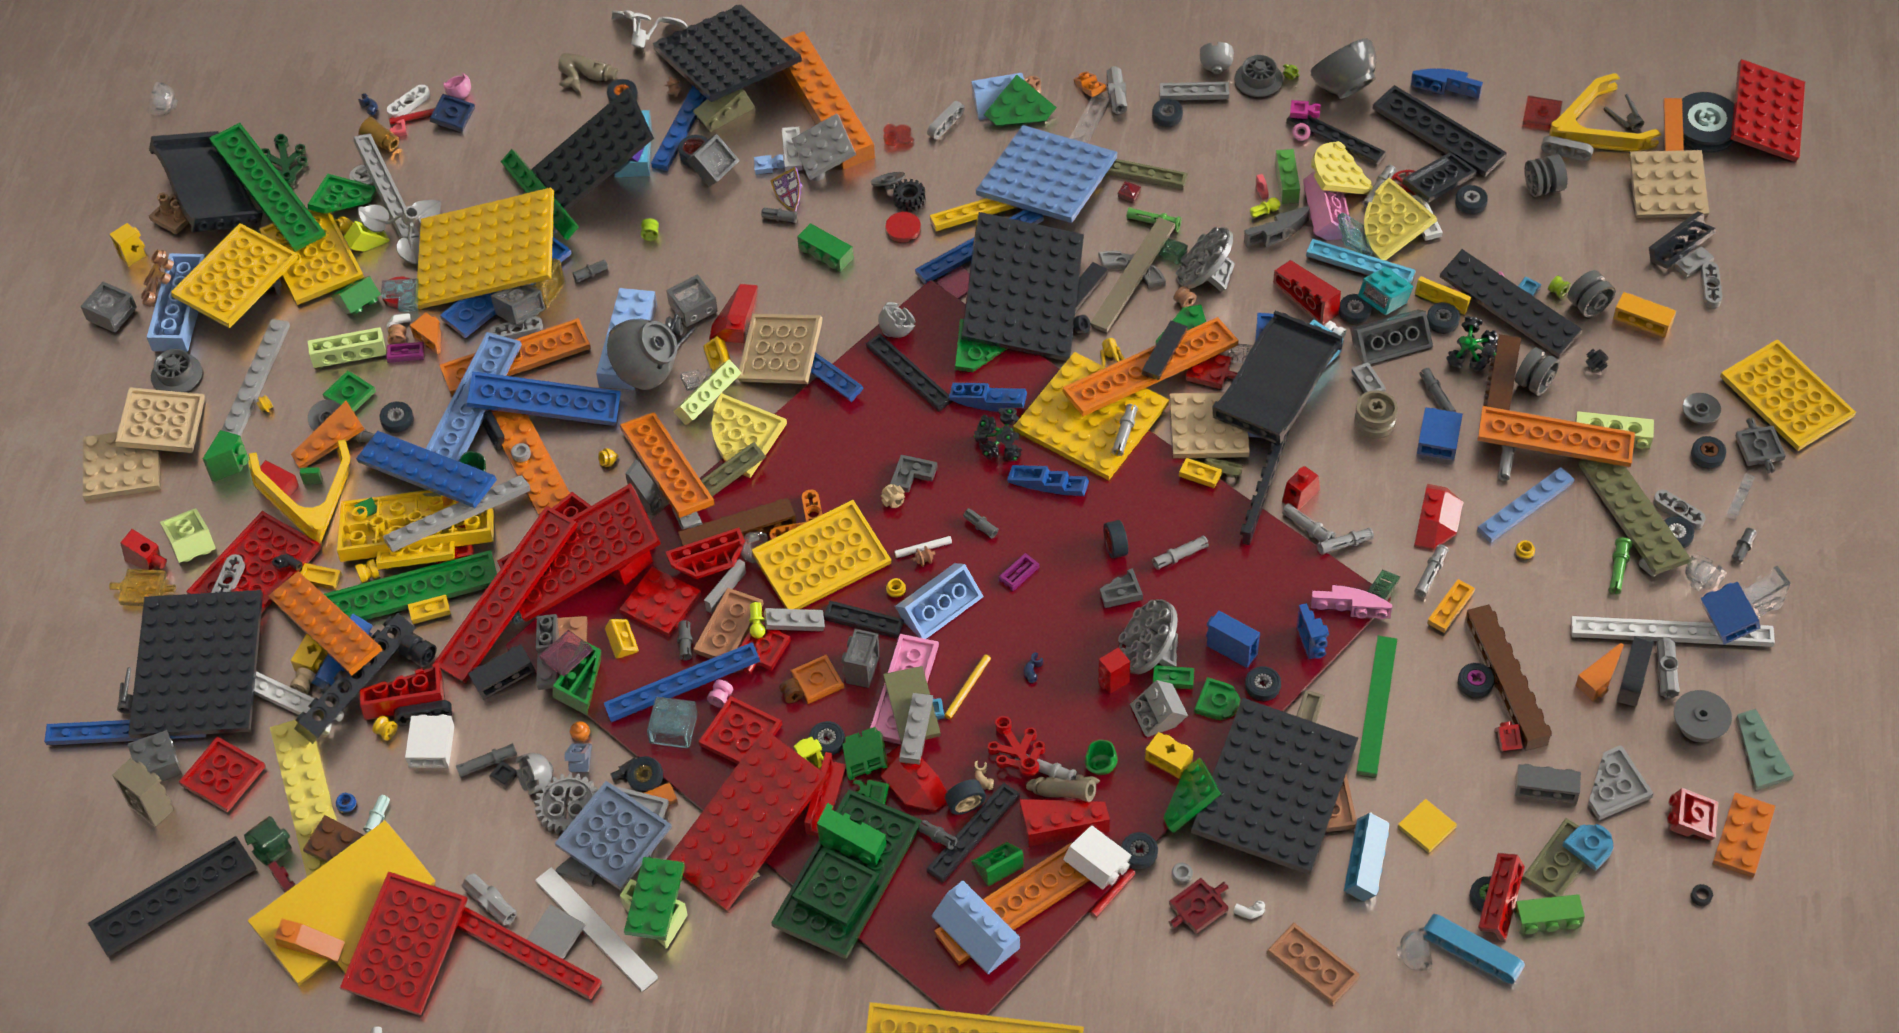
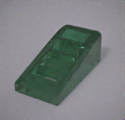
[1158,238,1188,264]
[1367,569,1400,602]

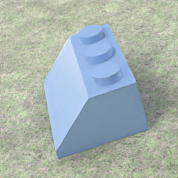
[971,73,1024,120]

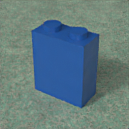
[1417,407,1463,460]
[1701,581,1761,645]
[1206,611,1260,668]

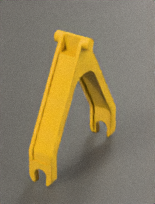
[1549,73,1662,152]
[248,440,350,544]

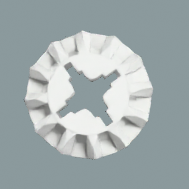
[349,165,373,185]

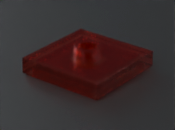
[1522,95,1563,129]

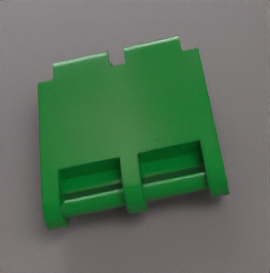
[842,727,888,781]

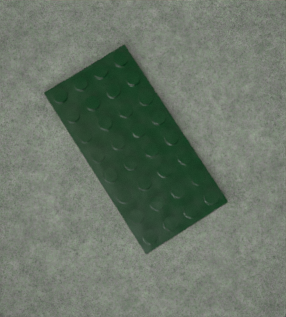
[771,789,922,959]

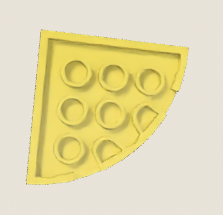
[1311,142,1373,195]
[1364,178,1437,261]
[711,393,787,478]

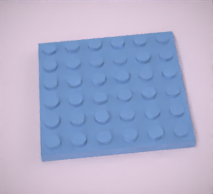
[976,125,1117,223]

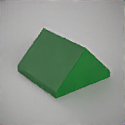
[972,842,1024,887]

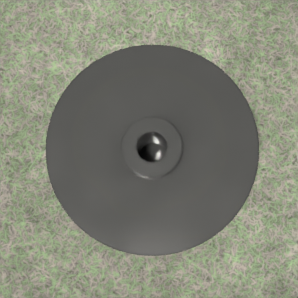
[1235,55,1283,97]
[151,349,202,393]
[1674,690,1732,742]

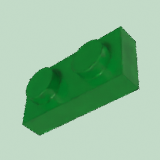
[1153,665,1194,689]

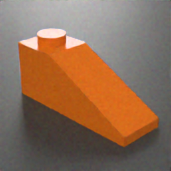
[1575,643,1624,701]
[274,918,345,962]

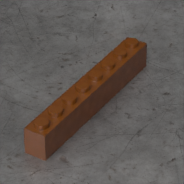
[1465,604,1552,751]

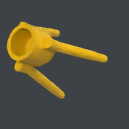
[1100,338,1125,367]

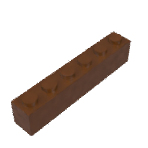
[1483,334,1521,410]
[678,498,796,546]

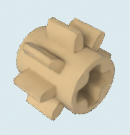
[881,484,905,508]

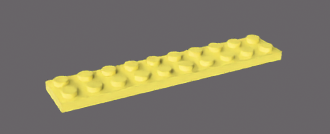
[270,719,337,877]

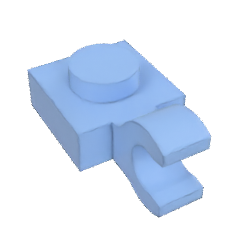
[754,154,785,175]

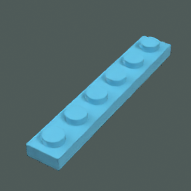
[1306,239,1416,284]

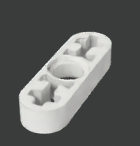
[387,85,430,118]

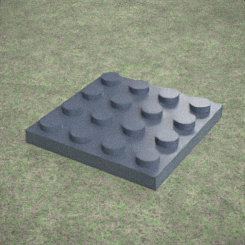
[555,781,672,890]

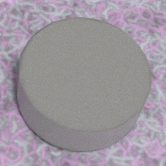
[511,443,531,462]
[1172,863,1193,885]

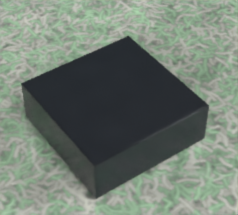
[489,761,517,789]

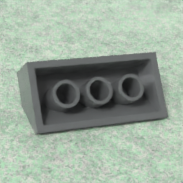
[1350,309,1433,364]

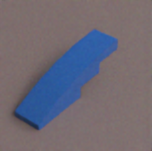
[1007,465,1089,496]

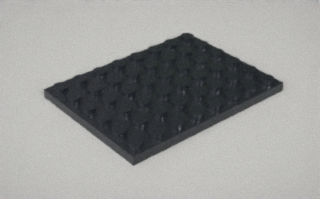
[652,4,802,102]
[961,212,1084,361]
[128,590,263,738]
[1191,698,1358,875]

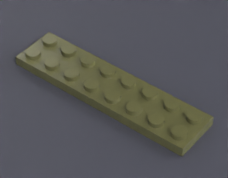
[1578,459,1691,575]

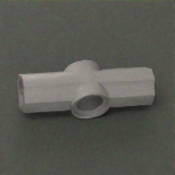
[1106,66,1127,114]
[1656,638,1679,698]
[461,873,517,926]

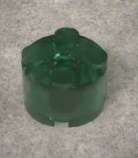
[244,816,292,866]

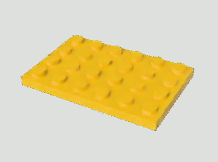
[259,210,364,305]
[171,223,298,328]
[1720,339,1856,451]
[752,500,891,609]

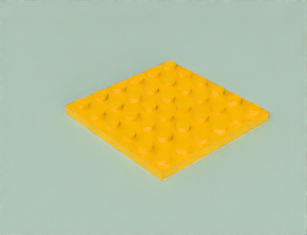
[1013,352,1169,480]

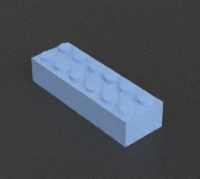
[147,253,206,352]
[596,288,657,390]

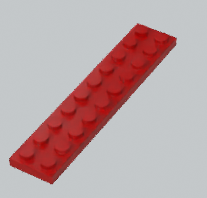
[433,505,578,684]

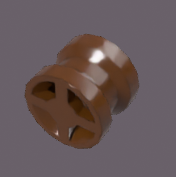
[779,678,804,703]

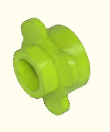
[1283,64,1300,80]

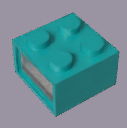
[1358,267,1414,315]

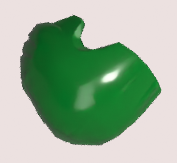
[1084,740,1118,775]

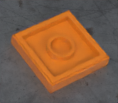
[791,655,844,704]

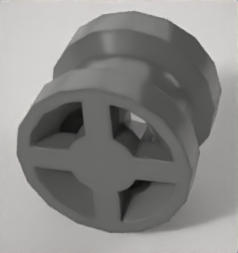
[665,317,683,336]

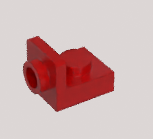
[1494,721,1522,752]

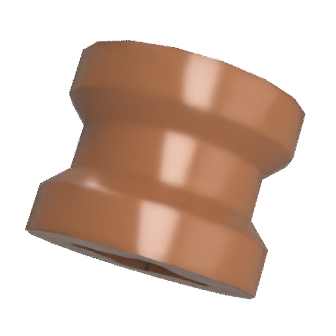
[1024,76,1041,94]
[1173,286,1197,307]
[387,324,407,344]

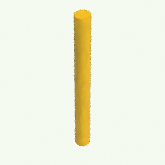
[944,655,991,719]

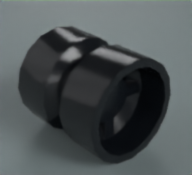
[399,632,437,667]

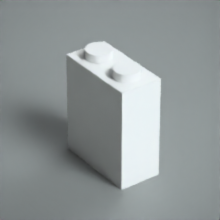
[405,715,454,768]
[1063,826,1131,889]

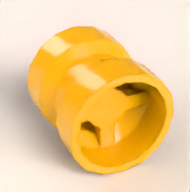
[355,559,380,583]

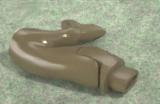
[558,53,618,92]
[1026,774,1100,802]

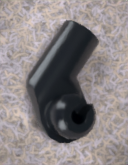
[272,554,303,570]

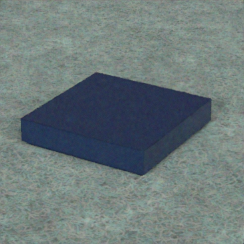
[430,94,475,132]

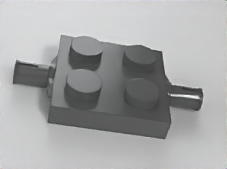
[1735,417,1786,473]

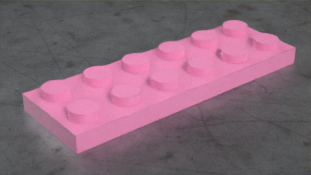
[870,634,939,744]

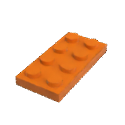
[1712,792,1776,878]

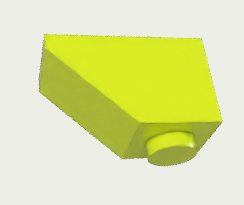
[344,221,389,252]

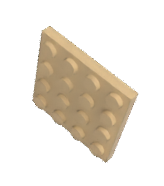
[1629,150,1709,218]
[737,314,823,384]
[116,387,205,453]
[1170,393,1250,458]
[83,432,160,501]

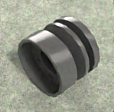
[1524,154,1568,197]

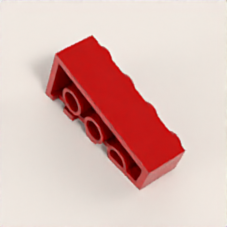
[1273,260,1341,325]
[360,662,444,720]
[1020,799,1110,847]

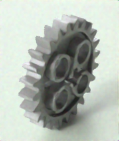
[534,773,598,835]

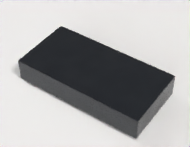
[482,410,505,450]

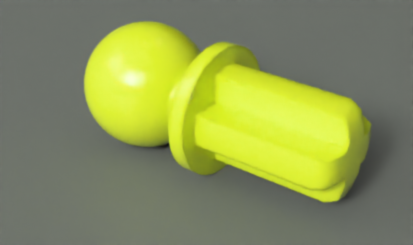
[1249,197,1280,218]
[749,602,765,638]

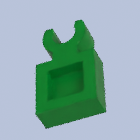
[853,780,889,804]

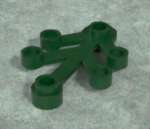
[261,134,308,187]

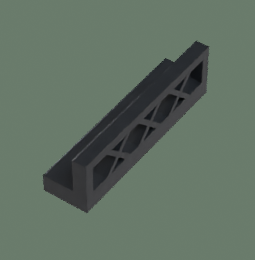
[1649,211,1716,269]

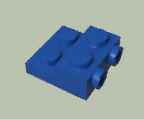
[1296,603,1329,659]

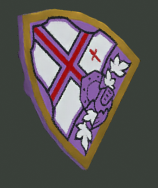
[770,167,802,212]

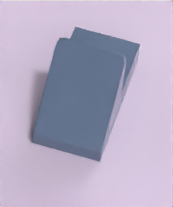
[565,743,592,772]

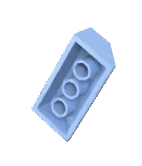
[895,563,983,639]
[932,881,1020,974]

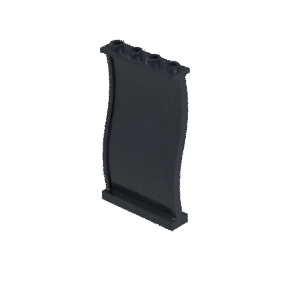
[149,131,263,232]
[1212,310,1342,445]

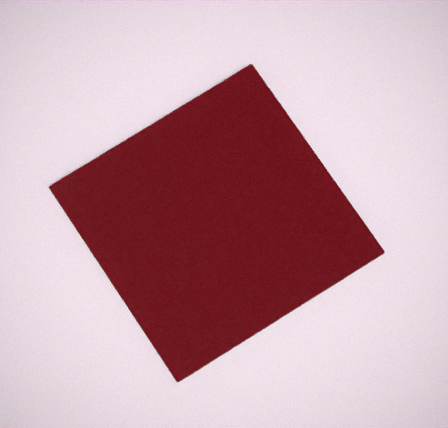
[506,281,1391,1015]

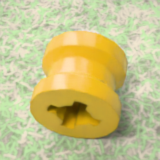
[372,716,398,741]

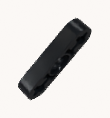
[394,700,452,726]

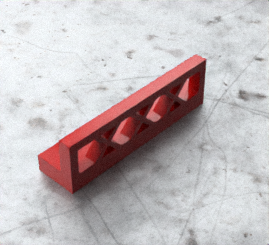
[804,752,847,837]
[1478,853,1525,941]

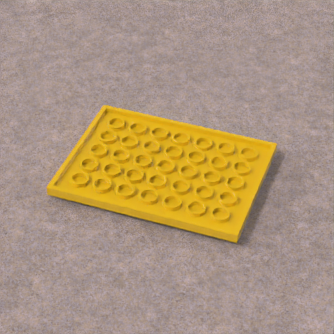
[415,188,554,309]

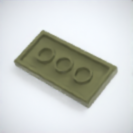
[883,666,941,745]
[1522,818,1585,897]

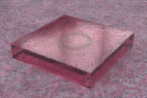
[539,630,593,677]

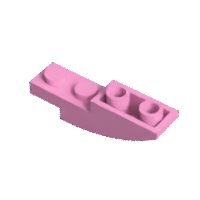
[1311,585,1392,619]

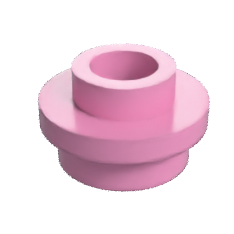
[1293,123,1310,141]

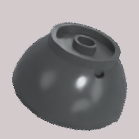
[1310,38,1376,99]
[607,318,678,390]

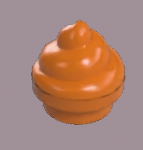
[570,721,590,741]

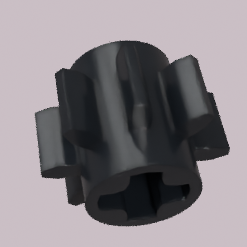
[1585,349,1609,372]

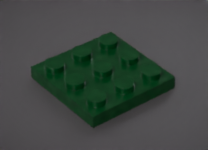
[792,847,879,927]

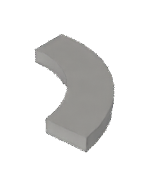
[1098,251,1166,289]

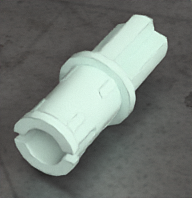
[363,795,390,833]

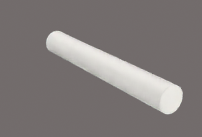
[894,536,952,558]

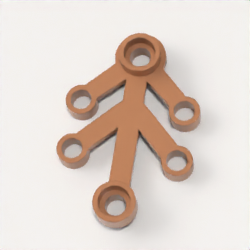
[141,249,174,307]

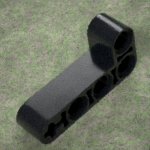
[1616,636,1654,707]

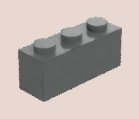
[1515,764,1581,803]

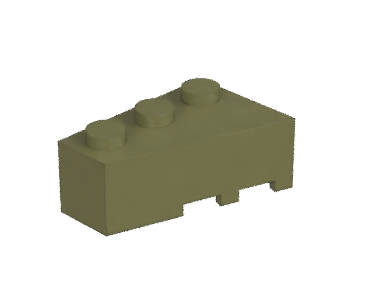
[693,89,756,132]

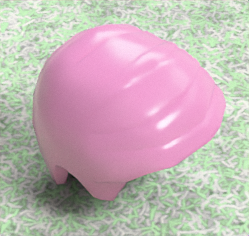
[443,73,471,99]

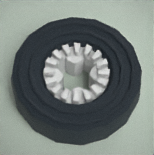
[1664,516,1695,548]

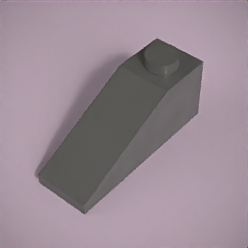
[625,460,662,515]

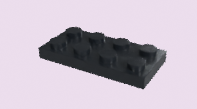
[1402,152,1477,203]

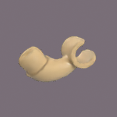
[975,761,994,790]

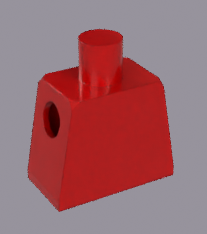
[1282,466,1320,510]
[120,529,167,572]

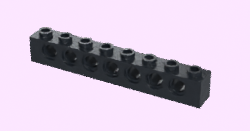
[294,613,416,744]

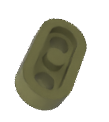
[1205,458,1243,478]

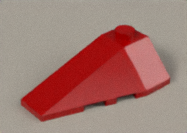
[709,284,758,344]

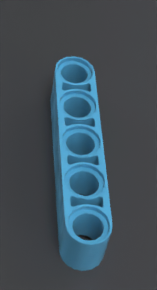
[1421,914,1525,984]

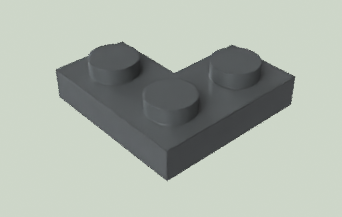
[890,455,938,493]

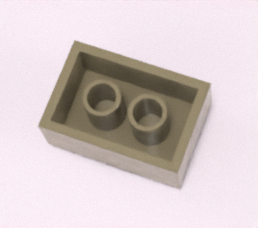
[112,758,173,827]

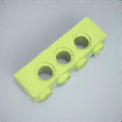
[308,327,387,368]
[673,359,741,425]
[1575,411,1654,449]

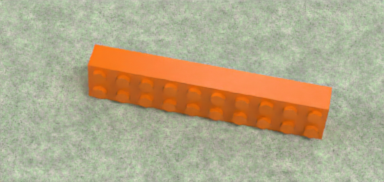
[783,31,875,170]

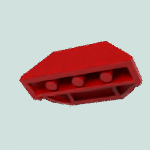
[1414,484,1463,551]
[666,528,745,579]
[881,745,947,812]

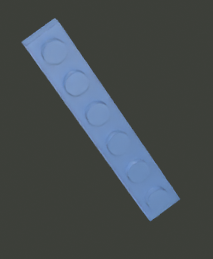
[1477,467,1574,543]

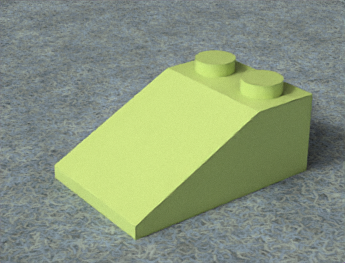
[160,508,216,563]

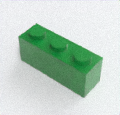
[797,223,854,272]

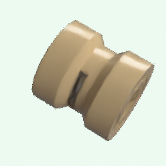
[290,668,315,695]

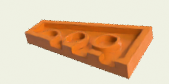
[291,401,365,468]

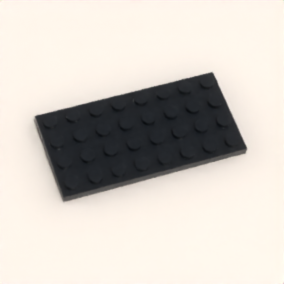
[531,87,654,212]

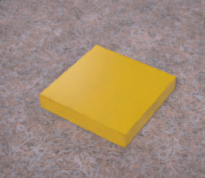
[1398,798,1457,853]

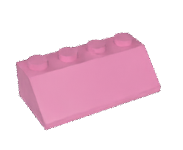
[1303,171,1354,241]

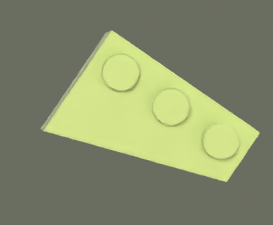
[620,879,687,949]

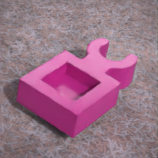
[1290,100,1321,119]

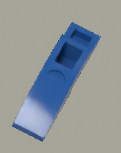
[1411,68,1483,99]
[949,383,1027,412]

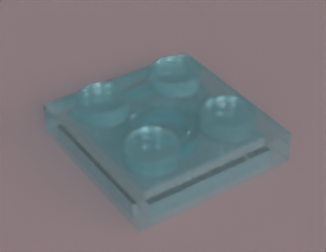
[1337,212,1373,256]

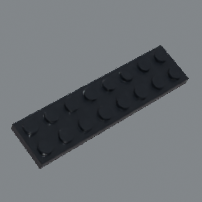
[1372,85,1507,177]
[1439,249,1582,358]
[88,836,257,957]

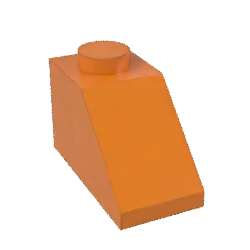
[410,312,441,355]

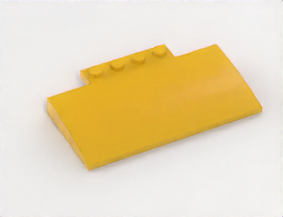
[337,486,494,569]
[247,821,436,987]

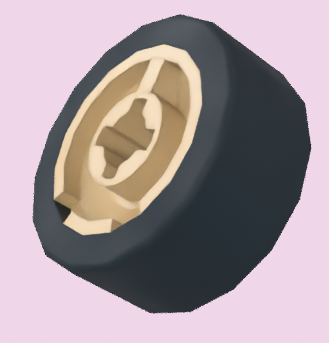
[944,779,986,815]

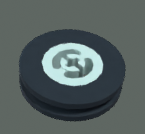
[1682,92,1735,153]

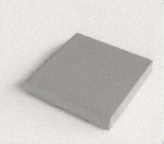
[527,904,585,959]

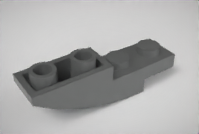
[1244,206,1310,247]
[536,614,560,690]

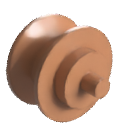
[664,76,683,97]
[912,546,935,567]

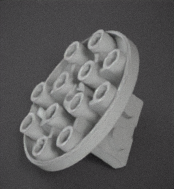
[1176,227,1235,292]
[1119,599,1178,674]

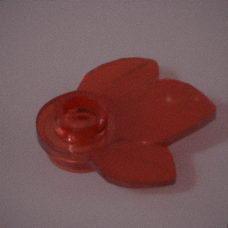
[883,124,914,146]

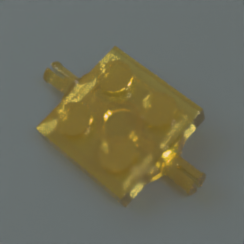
[109,569,176,606]

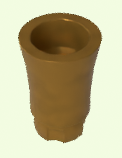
[358,117,399,152]

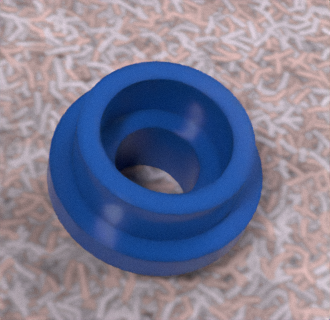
[335,793,356,813]

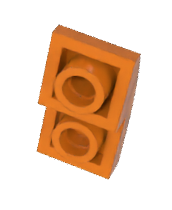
[1073,72,1107,97]

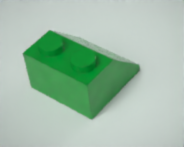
[331,276,381,315]
[202,430,249,482]

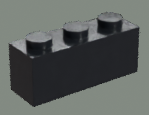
[468,644,536,700]

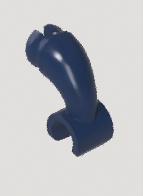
[358,93,378,115]
[1024,652,1043,683]

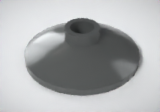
[871,172,905,190]
[1683,393,1721,424]
[308,400,341,431]

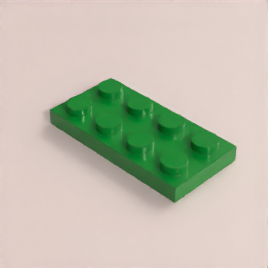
[624,857,685,941]

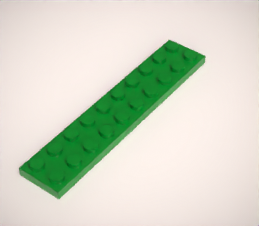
[209,123,326,252]
[324,550,497,620]

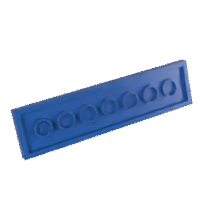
[440,237,571,338]
[467,371,621,426]
[356,431,497,508]

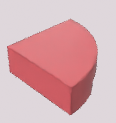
[389,119,407,137]
[1255,174,1269,199]

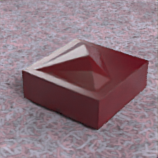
[1118,181,1141,203]

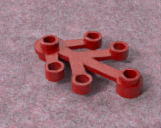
[987,716,1045,776]

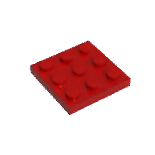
[620,567,701,637]
[699,696,782,764]
[179,737,266,812]

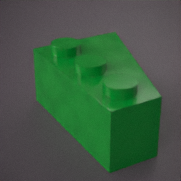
[553,641,601,715]
[817,803,887,865]

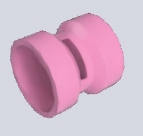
[707,680,733,708]

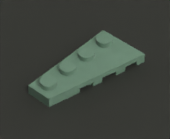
[1736,709,1794,791]

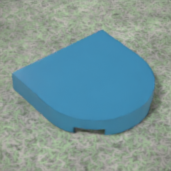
[1562,824,1613,871]

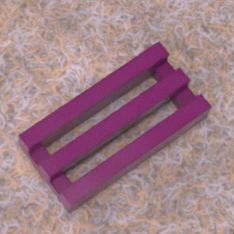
[386,342,424,363]
[999,553,1039,591]

